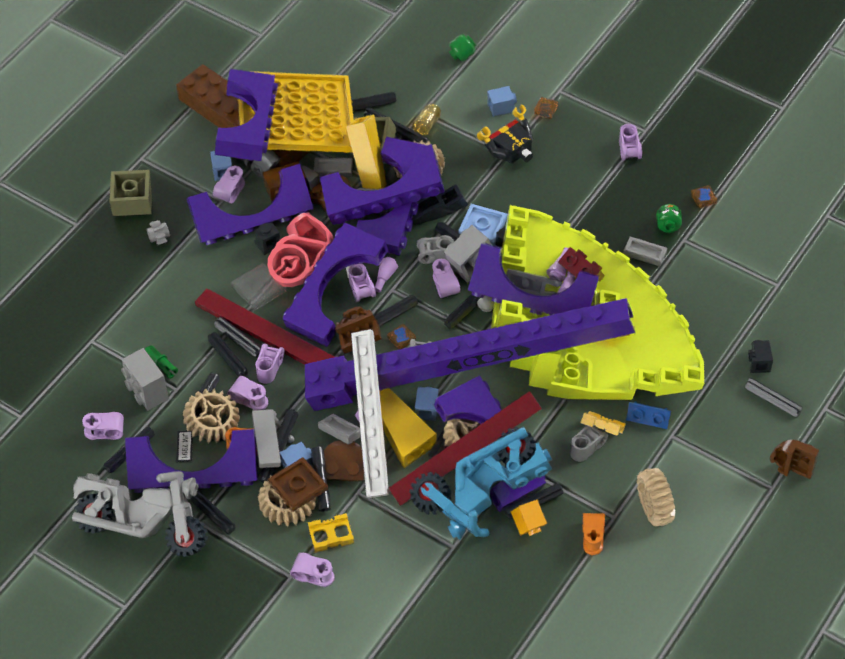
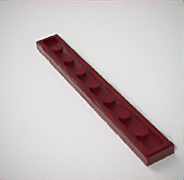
[195,288,334,365]
[388,391,542,506]

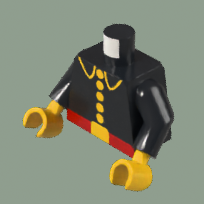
[477,105,533,163]

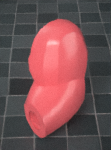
[267,213,333,287]

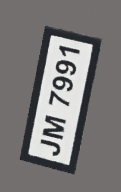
[176,431,193,462]

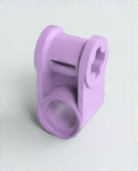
[619,124,642,160]
[213,166,245,203]
[432,259,460,298]
[348,263,376,302]
[255,344,284,384]
[227,376,268,410]
[82,412,124,440]
[290,553,335,587]

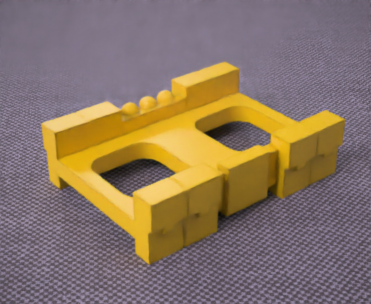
[581,411,626,436]
[308,513,354,553]

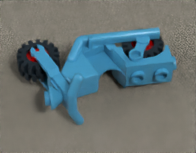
[410,427,552,540]

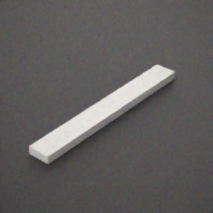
[351,329,389,498]

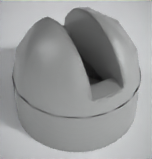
[477,296,494,312]

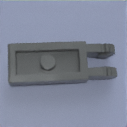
[506,268,562,296]

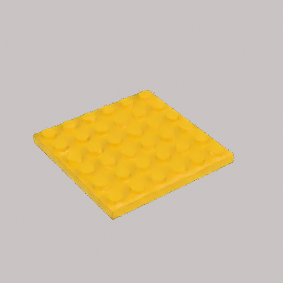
[238,72,354,153]

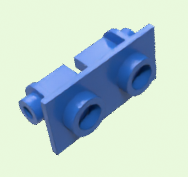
[626,401,671,429]

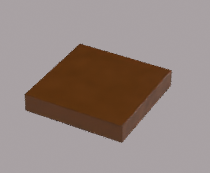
[268,457,328,512]

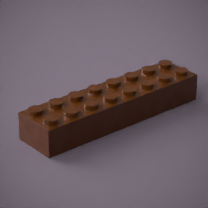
[176,64,310,168]

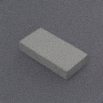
[314,158,353,177]
[623,237,667,266]
[318,414,361,444]

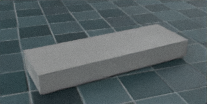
[252,409,281,468]

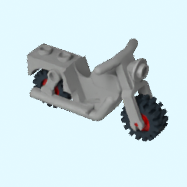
[72,471,208,557]

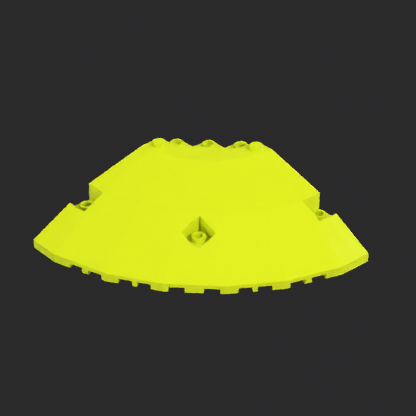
[491,205,704,400]

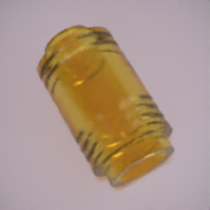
[412,103,441,135]

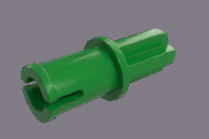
[145,345,178,378]

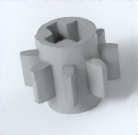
[146,220,170,245]

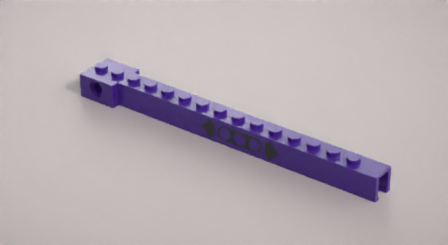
[305,298,635,411]

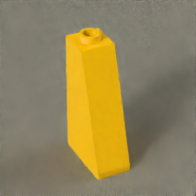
[346,115,387,189]
[379,388,436,468]

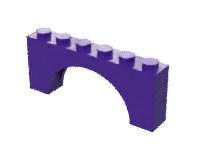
[215,69,278,161]
[356,137,426,255]
[320,144,445,225]
[187,164,314,245]
[283,223,388,347]
[468,243,600,315]
[434,375,546,512]
[125,429,258,493]

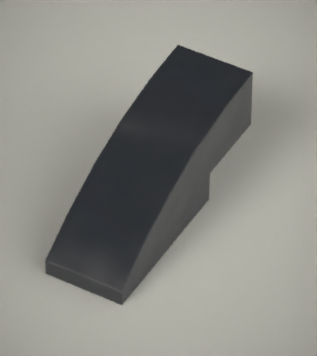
[411,184,468,224]

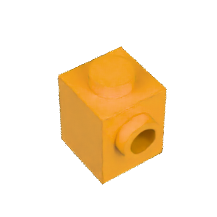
[511,500,547,536]

